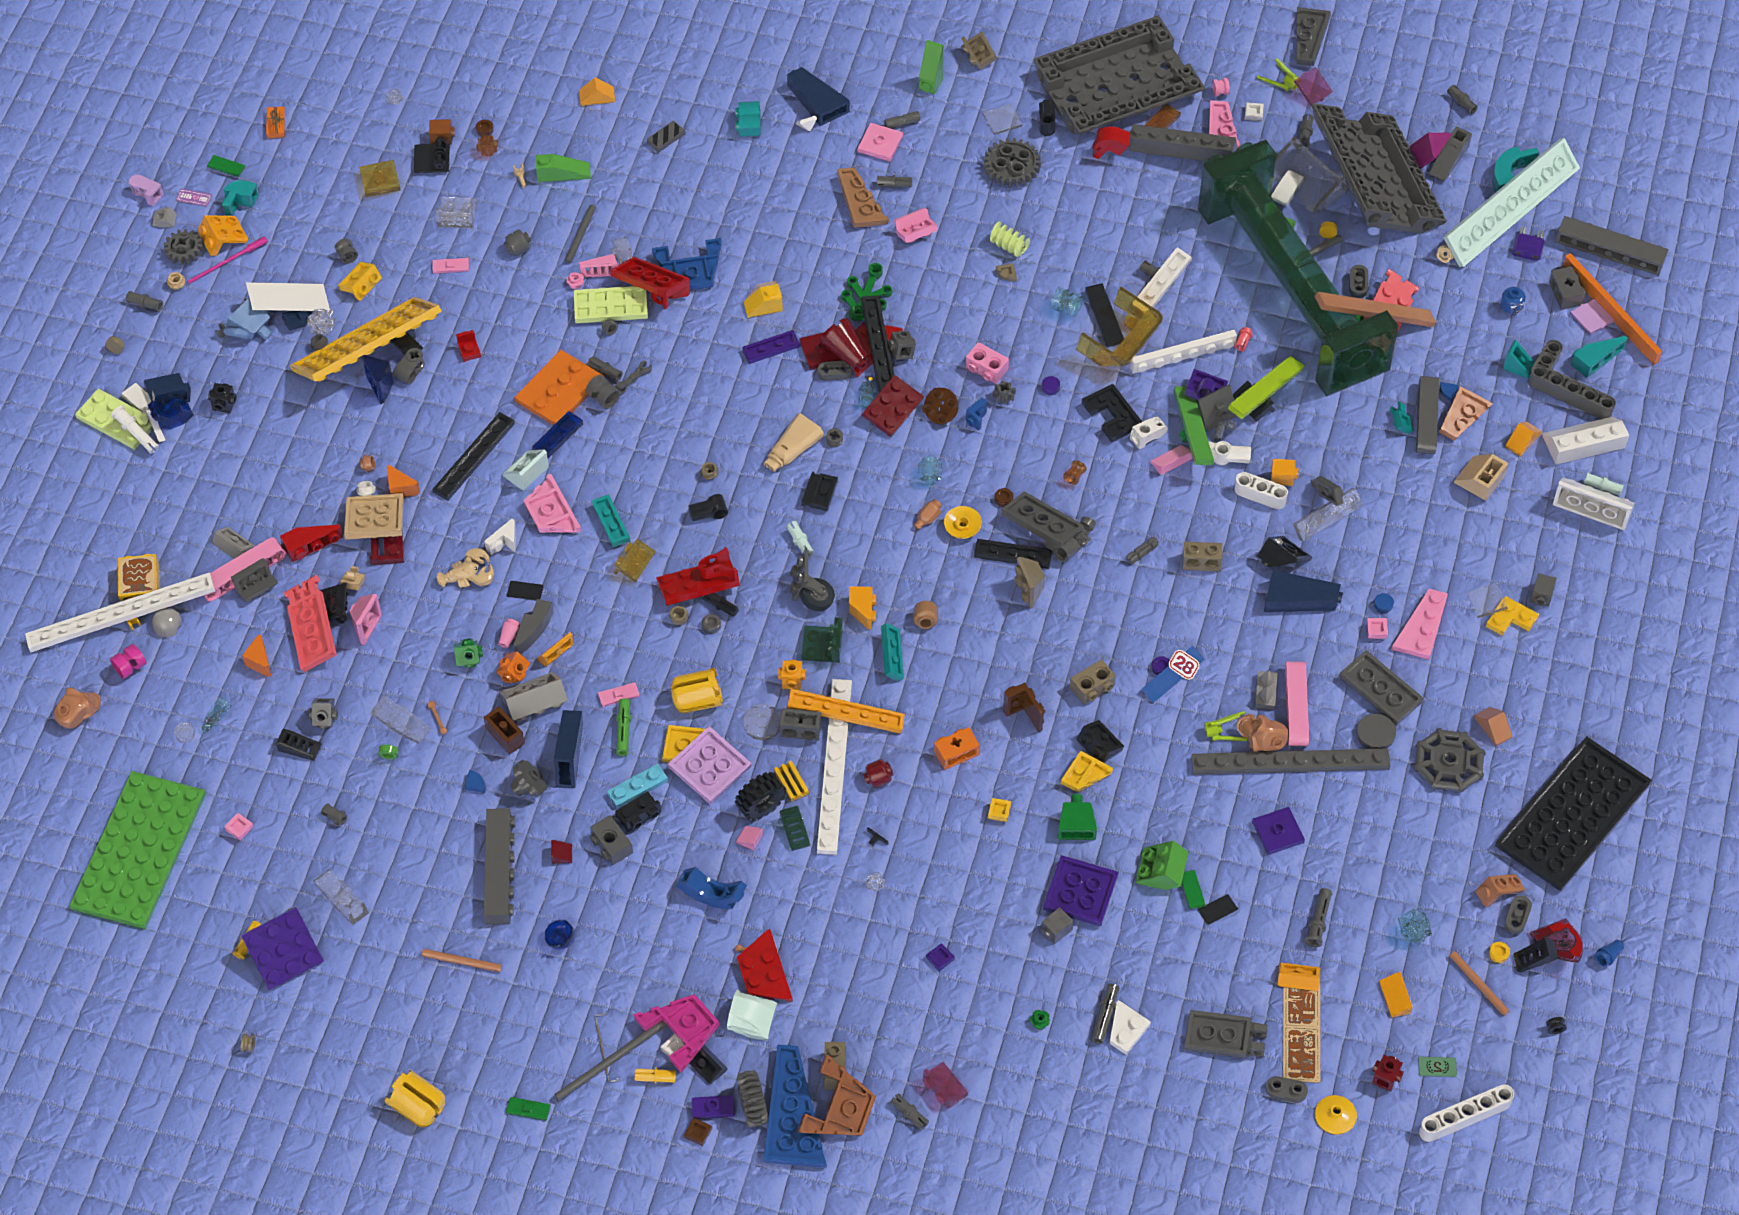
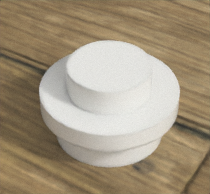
[357,481,376,496]

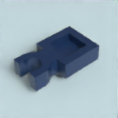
[282,311,317,331]

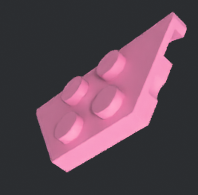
[524,474,581,533]

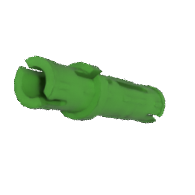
[616,698,632,756]

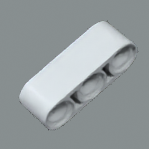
[1234,472,1288,509]

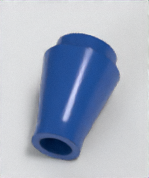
[1595,939,1624,967]

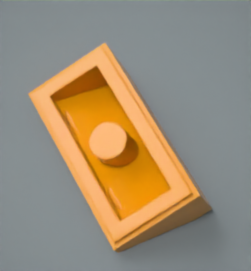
[537,632,574,667]
[1278,963,1320,991]
[1379,972,1412,1018]

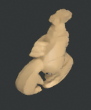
[436,548,494,588]

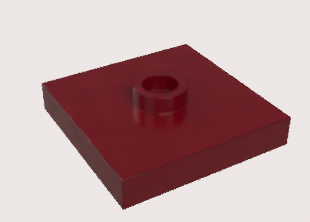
[799,332,843,370]

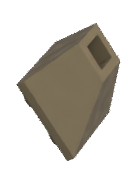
[1014,557,1045,609]

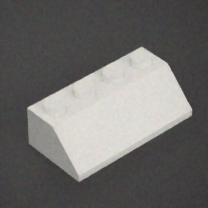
[1542,417,1629,465]
[1553,478,1635,531]

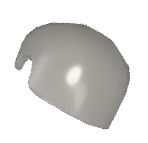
[152,607,182,638]

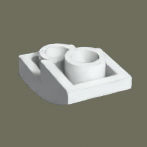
[1270,170,1304,206]

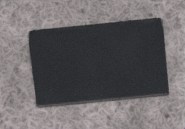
[390,332,423,355]
[689,1045,728,1084]

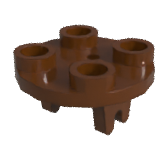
[922,388,959,424]

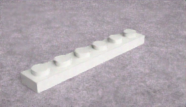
[1130,330,1237,374]

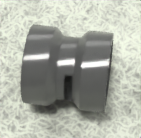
[334,238,358,264]

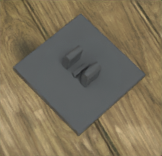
[1198,384,1237,432]

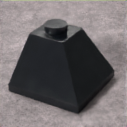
[1257,536,1312,567]

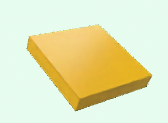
[662,725,705,762]

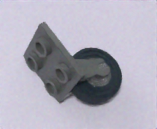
[790,549,835,612]

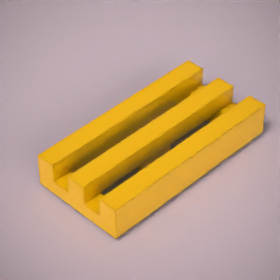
[774,761,809,802]

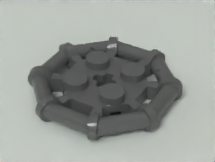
[1414,728,1486,793]

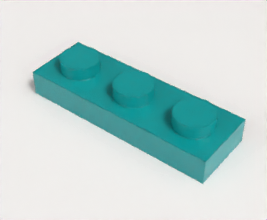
[591,494,630,547]
[881,623,904,682]

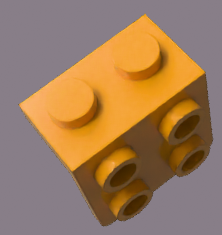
[197,215,248,256]

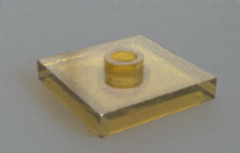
[359,160,401,197]

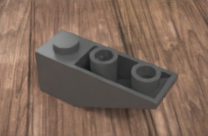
[1429,126,1472,182]

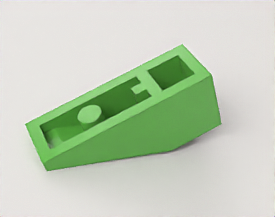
[919,40,943,94]
[535,154,591,182]

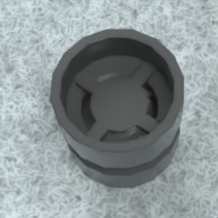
[586,375,621,409]

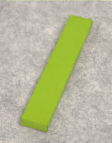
[1228,355,1305,419]

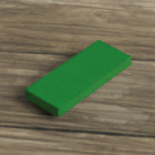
[207,155,245,177]
[1182,870,1206,909]
[506,1097,551,1121]

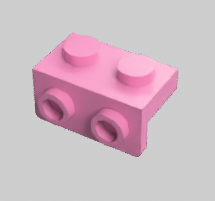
[894,208,938,243]

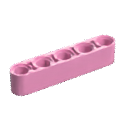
[203,538,286,601]
[1285,661,1309,746]

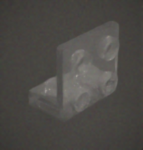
[435,197,477,228]

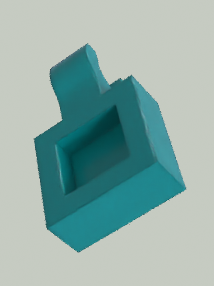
[1390,401,1414,434]

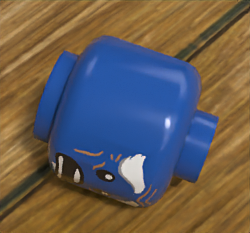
[1500,287,1526,314]

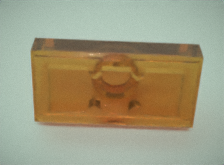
[1145,104,1181,129]

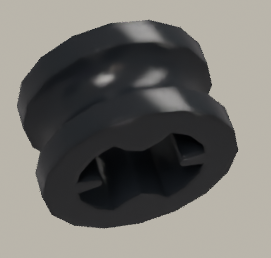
[1546,1017,1567,1034]

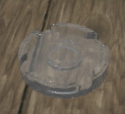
[743,703,781,741]

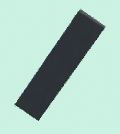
[1085,283,1124,347]
[974,538,1052,569]

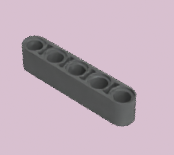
[1416,376,1439,454]

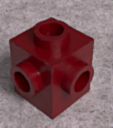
[1372,1054,1404,1092]

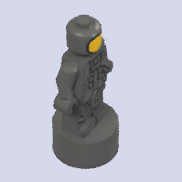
[1073,516,1096,550]

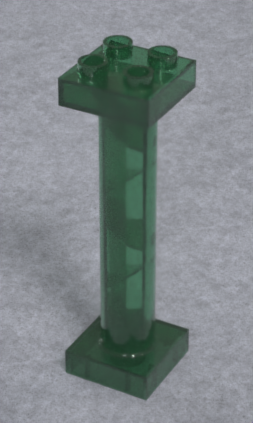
[1198,139,1399,397]

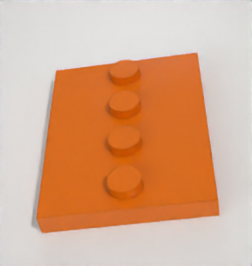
[514,350,604,428]

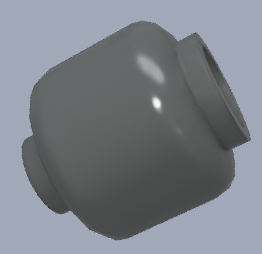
[504,229,532,256]

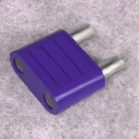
[1512,226,1545,261]

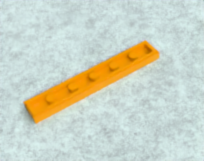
[787,689,905,734]

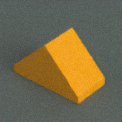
[579,77,615,106]
[1505,422,1542,457]

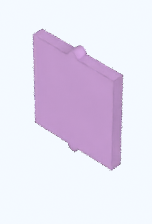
[1570,299,1614,335]

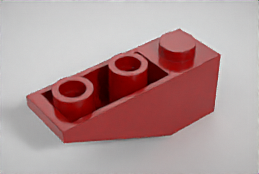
[280,524,343,562]

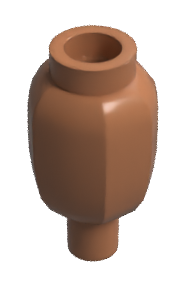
[914,499,942,530]

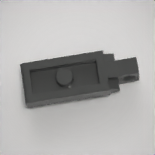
[1310,476,1343,506]

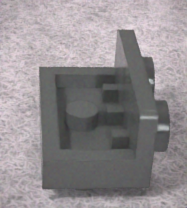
[231,558,278,602]

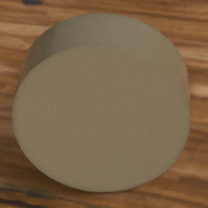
[105,336,125,354]

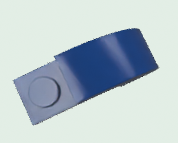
[676,867,747,909]

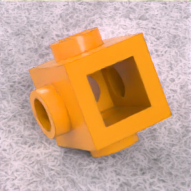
[778,660,806,690]

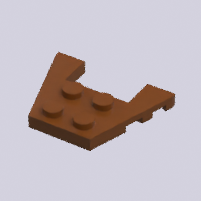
[797,1055,876,1136]

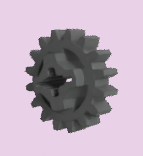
[164,229,204,265]

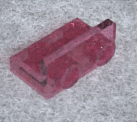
[922,1062,968,1109]

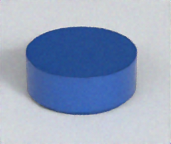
[1374,593,1394,613]

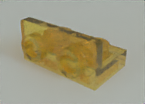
[613,538,656,582]

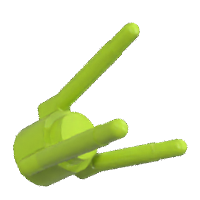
[1256,58,1302,91]
[1204,711,1248,741]

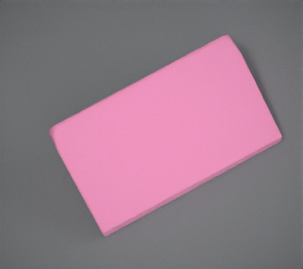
[1150,445,1192,475]

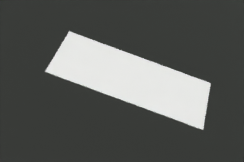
[246,282,330,311]

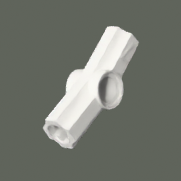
[1209,441,1251,465]

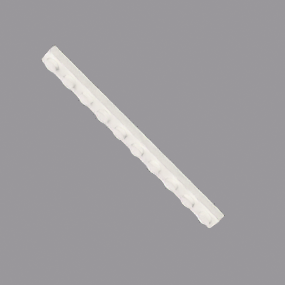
[25,572,215,652]
[817,679,852,855]

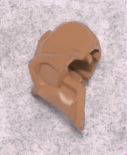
[53,688,101,729]
[1236,714,1288,752]

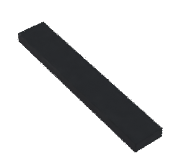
[860,295,895,393]
[433,412,515,501]

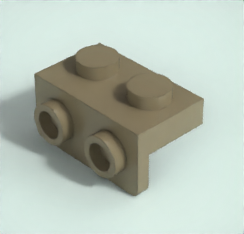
[961,32,998,70]

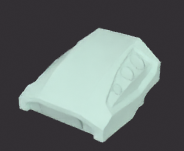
[727,990,777,1041]

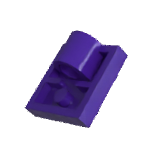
[1184,369,1228,400]

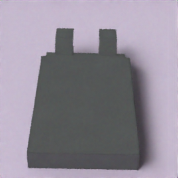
[1185,1010,1267,1058]

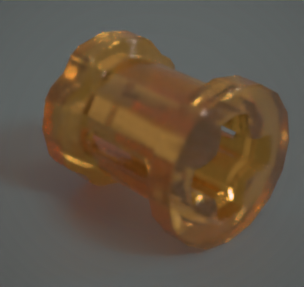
[1063,460,1087,485]

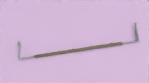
[595,1012,620,1083]

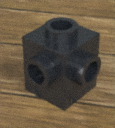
[208,383,237,413]

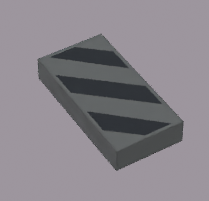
[647,120,685,153]

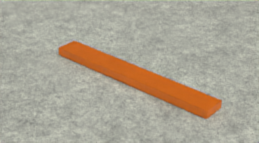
[1563,253,1662,365]

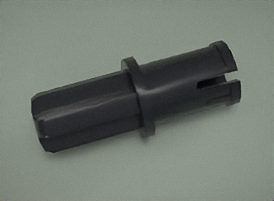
[703,593,739,617]

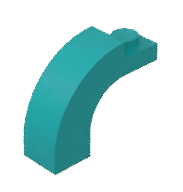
[1492,146,1539,193]

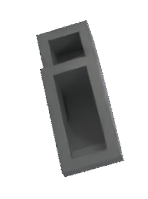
[513,599,553,654]

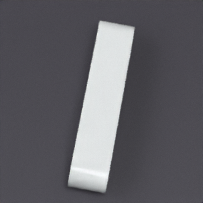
[1419,1085,1514,1142]

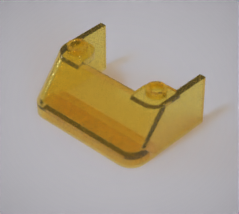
[1076,287,1163,367]

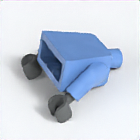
[215,298,273,340]

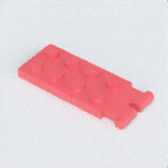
[1354,269,1419,356]
[284,575,337,672]

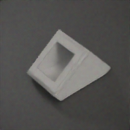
[152,206,177,228]

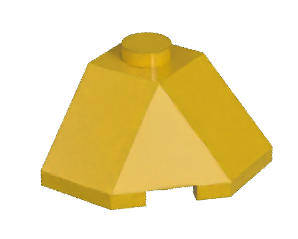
[744,281,783,318]

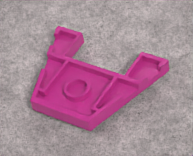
[634,994,719,1073]

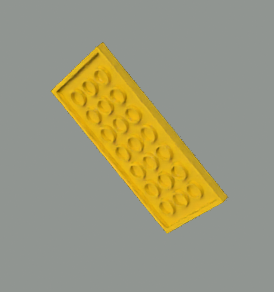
[289,297,442,382]

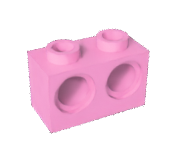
[966,342,1009,384]

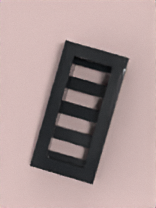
[276,728,322,761]
[1513,938,1559,972]

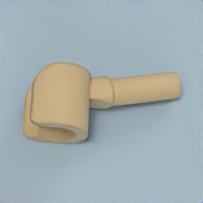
[513,164,526,188]

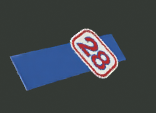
[1141,646,1205,703]

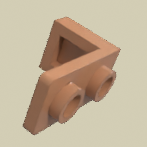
[1475,874,1525,907]

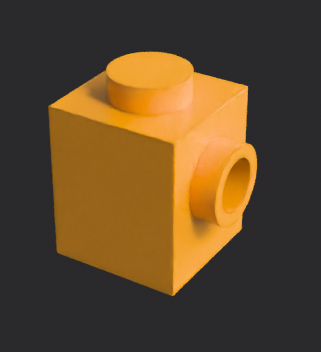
[1271,459,1299,486]

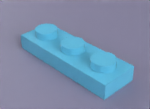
[607,764,668,809]

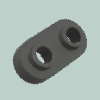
[1349,265,1368,298]
[1505,896,1532,934]
[1266,1076,1308,1103]

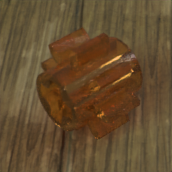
[476,135,498,156]

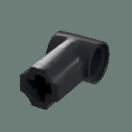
[1039,100,1056,136]
[688,494,728,521]

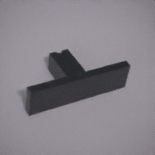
[867,827,889,846]

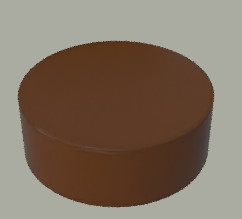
[476,119,494,137]
[995,488,1013,507]

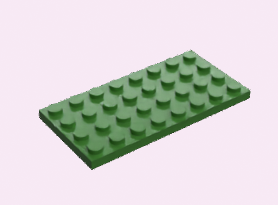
[69,771,206,929]

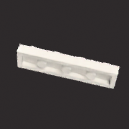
[1133,247,1192,315]

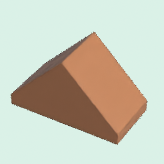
[1474,707,1512,746]

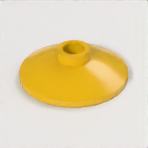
[944,506,982,539]
[1315,1095,1357,1135]

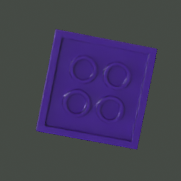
[1043,855,1119,926]
[241,907,324,990]

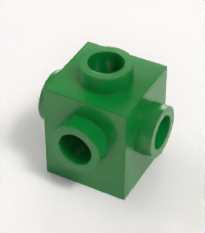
[454,638,483,668]

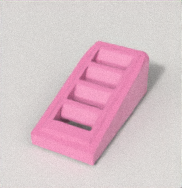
[579,254,617,278]

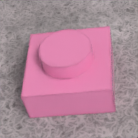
[1367,618,1388,639]
[225,813,254,841]

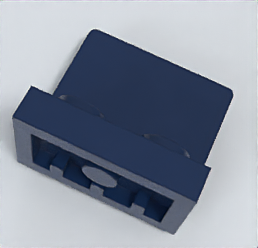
[144,373,191,410]

